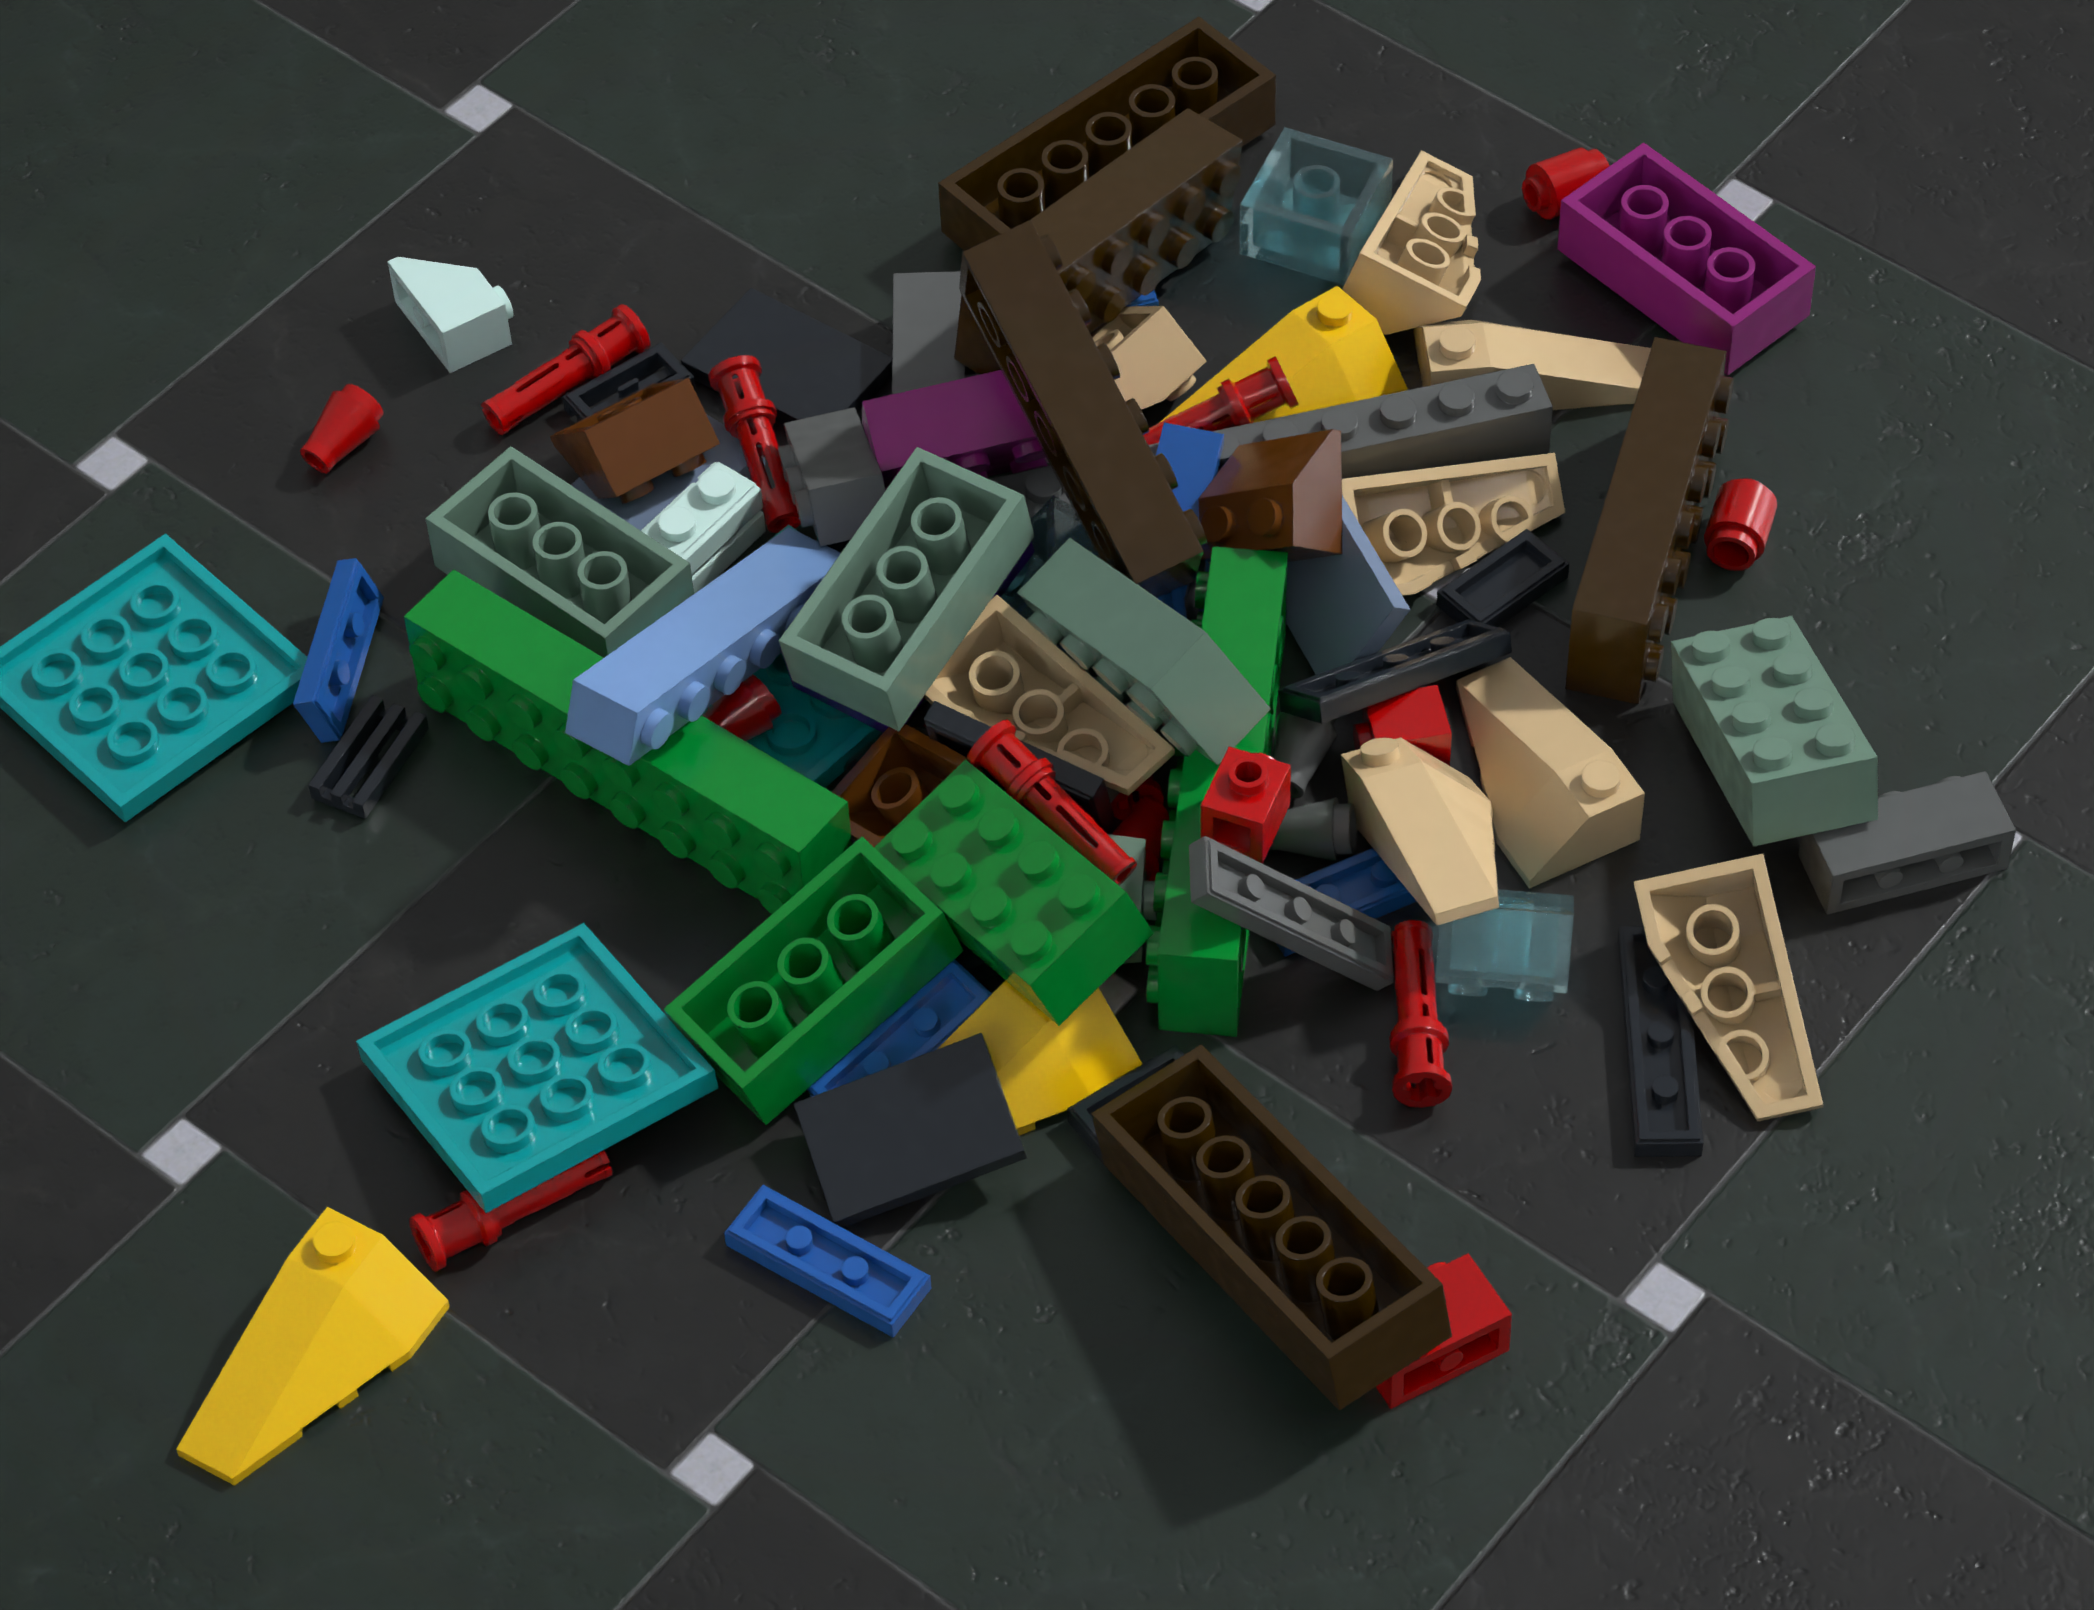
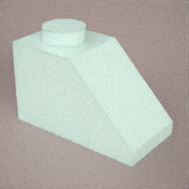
[387,257,514,373]

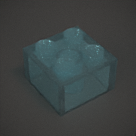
[1240,127,1393,285]

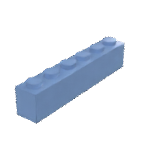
[565,527,841,766]

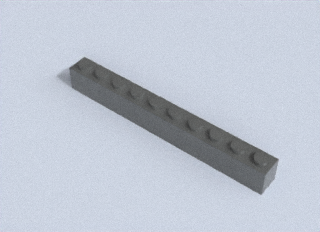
[990,364,1553,568]

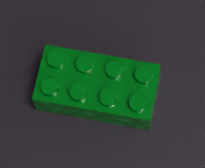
[874,759,1154,1026]
[664,836,964,1125]

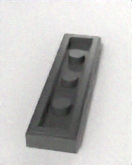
[1189,836,1394,991]

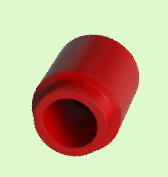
[1522,147,1609,220]
[1704,478,1777,571]

